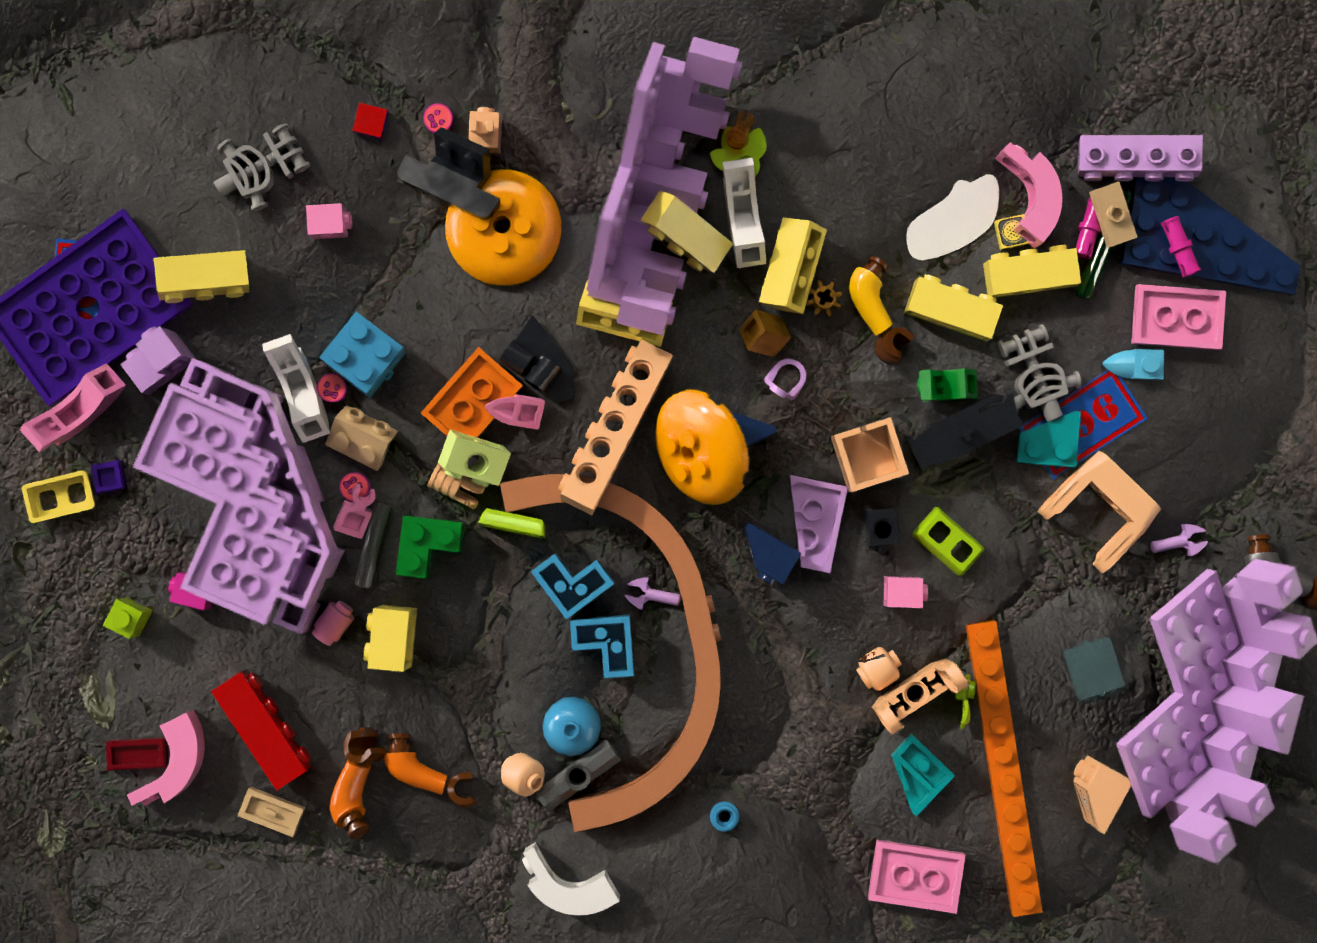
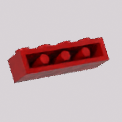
[211,669,312,791]

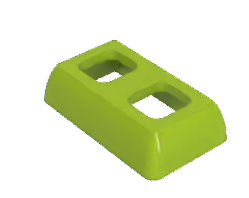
[912,507,984,576]
[478,508,546,539]

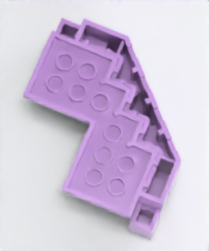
[586,37,742,335]
[133,358,345,634]
[1116,559,1317,864]

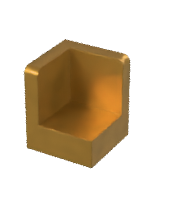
[739,310,791,357]

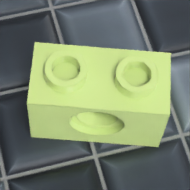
[438,429,511,487]

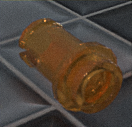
[726,111,755,150]

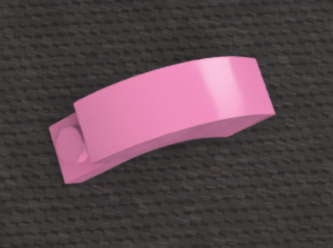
[995,142,1062,249]
[20,363,126,452]
[127,710,205,806]

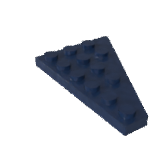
[1120,177,1300,296]

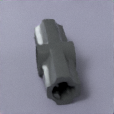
[535,739,621,812]

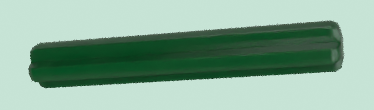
[1076,189,1132,300]

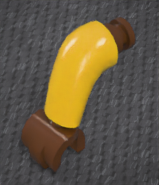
[849,256,915,365]

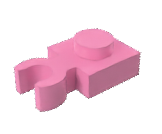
[334,484,375,539]

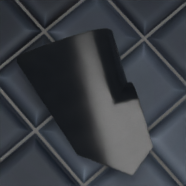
[500,316,574,404]

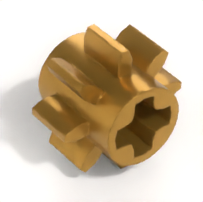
[806,281,842,317]

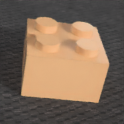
[831,417,909,492]

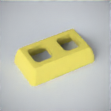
[22,470,95,523]

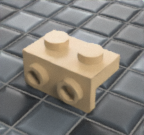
[325,406,398,471]

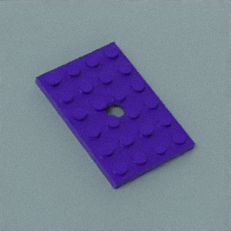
[0,208,194,407]

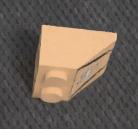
[1073,755,1131,834]

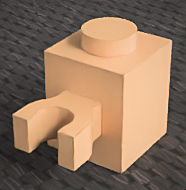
[469,107,502,154]

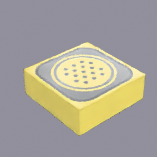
[994,214,1029,250]

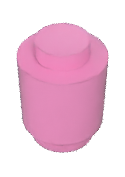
[312,601,354,646]

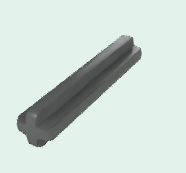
[354,502,390,589]

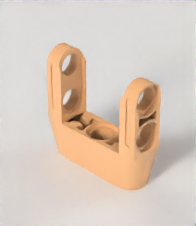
[1038,451,1161,573]
[872,659,969,735]

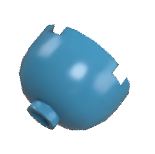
[542,696,601,756]

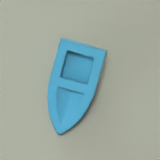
[1102,349,1164,380]

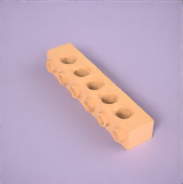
[558,339,673,515]

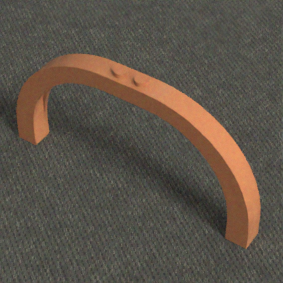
[500,474,721,832]

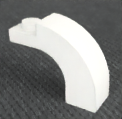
[723,158,766,268]
[262,334,330,443]
[522,842,620,915]

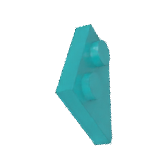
[1016,411,1081,468]
[891,734,955,817]

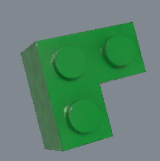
[396,516,466,578]

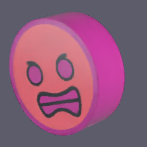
[423,103,454,133]
[317,373,348,403]
[340,472,371,502]

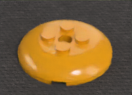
[445,169,562,286]
[655,390,749,505]

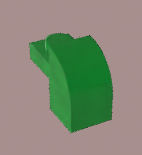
[917,369,978,402]

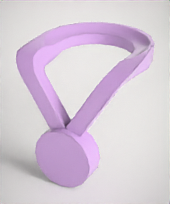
[765,358,806,400]

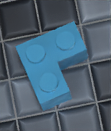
[531,553,615,619]
[570,614,634,678]

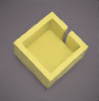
[364,605,417,672]

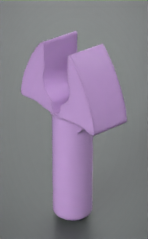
[1150,524,1208,556]
[625,577,681,610]

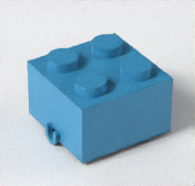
[319,311,406,398]

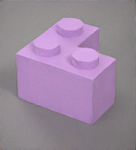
[120,326,196,395]

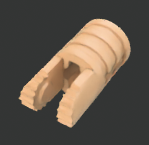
[427,463,485,509]

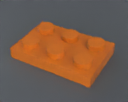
[421,347,523,438]

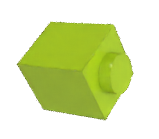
[103,597,153,639]

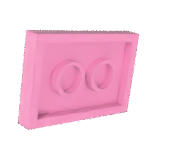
[1131,284,1226,350]
[868,839,965,914]

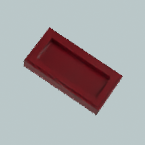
[106,737,168,771]

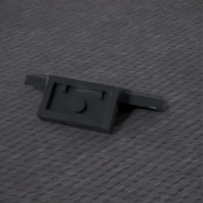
[397,127,500,220]

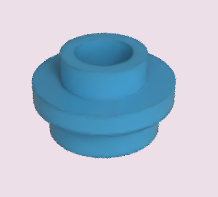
[710,801,739,832]

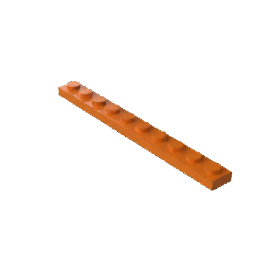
[965,620,1043,917]

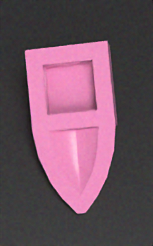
[485,394,545,430]

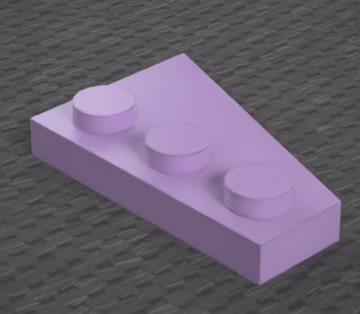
[789,475,848,573]

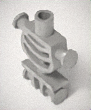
[214,123,311,211]
[998,324,1081,422]

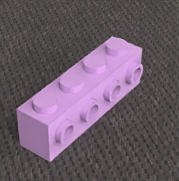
[1078,135,1203,182]

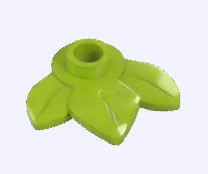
[710,126,767,177]
[956,674,976,729]

